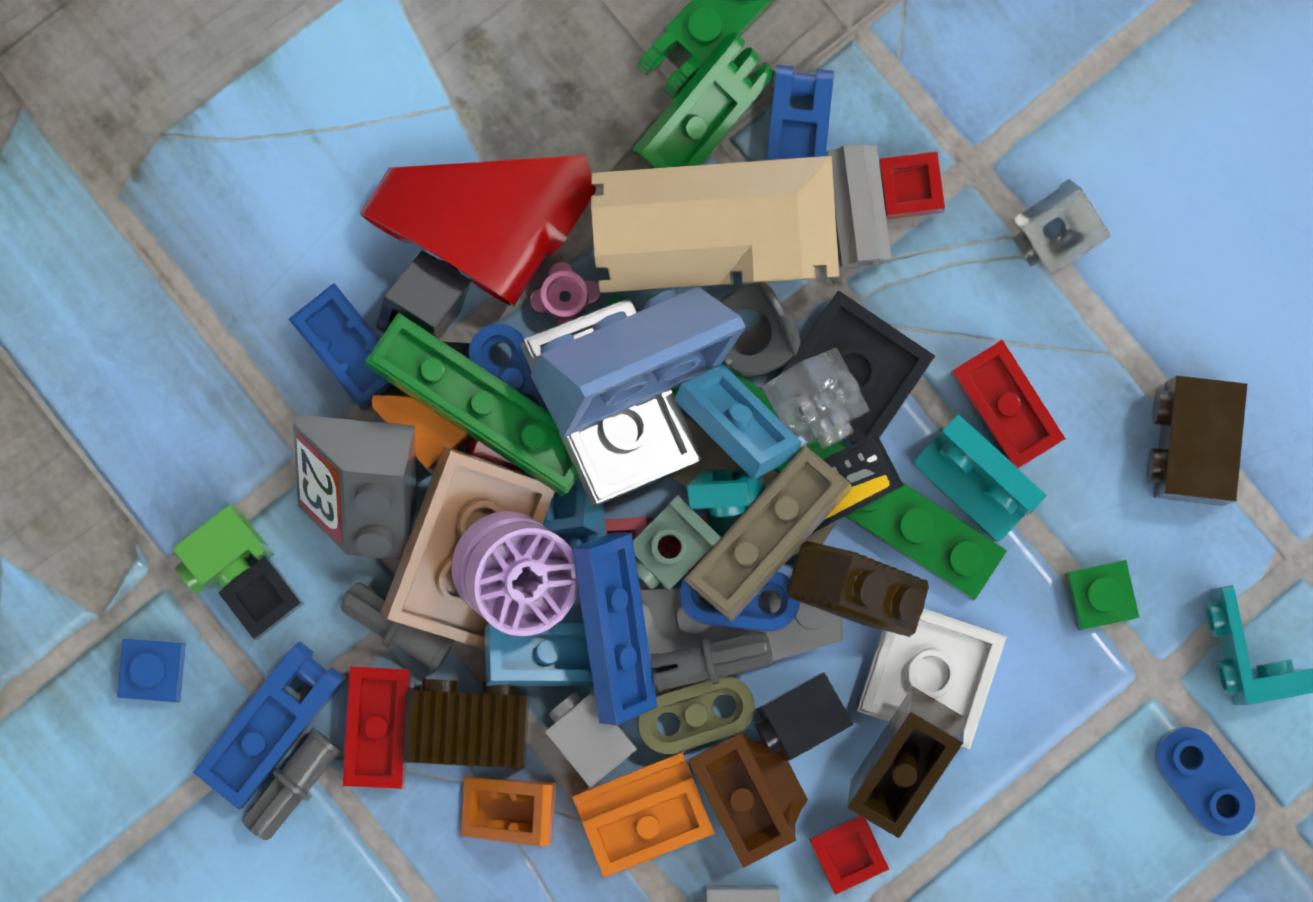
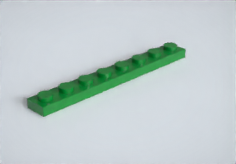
[604,293,1007,601]

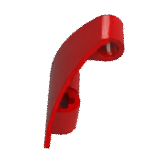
[360,154,596,307]

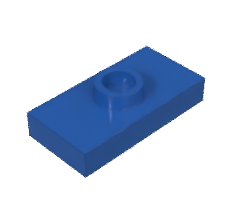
[288,283,395,412]

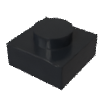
[218,556,304,640]

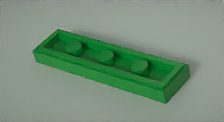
[364,313,578,497]

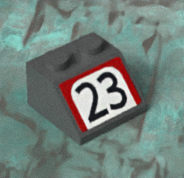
[293,414,416,560]

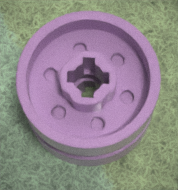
[451,511,579,636]

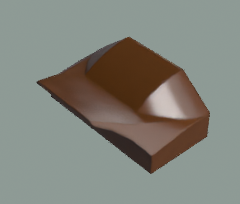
[688,732,808,868]

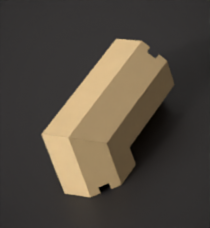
[591,156,839,293]

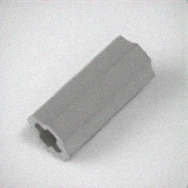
[826,143,892,269]

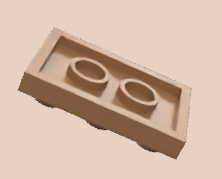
[381,446,555,649]

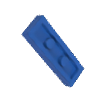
[572,532,658,725]

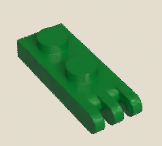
[632,32,775,169]

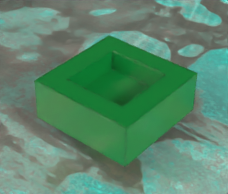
[1065,560,1140,631]

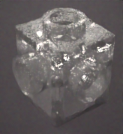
[762,347,870,449]

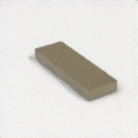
[684,446,852,623]

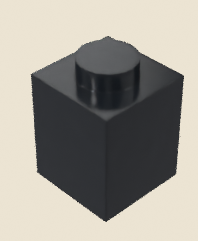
[375,250,472,340]
[754,672,854,760]

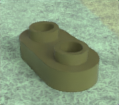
[638,676,755,754]

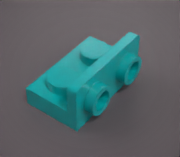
[913,414,1048,541]

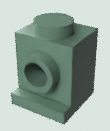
[633,495,721,591]

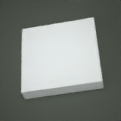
[856,609,1007,749]

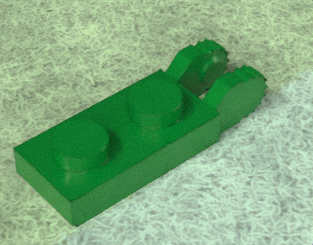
[636,0,775,99]

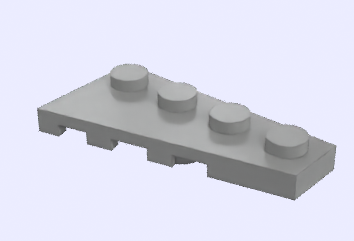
[640,588,843,696]

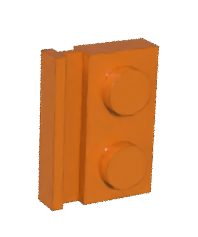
[572,752,715,878]

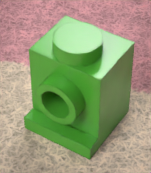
[172,504,275,594]

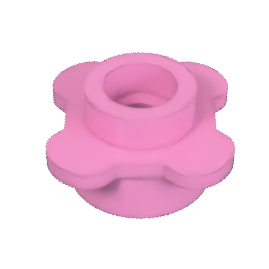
[530,262,600,326]

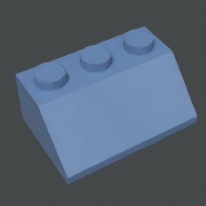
[530,287,746,438]

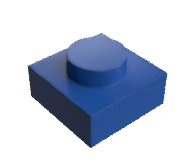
[117,639,186,702]

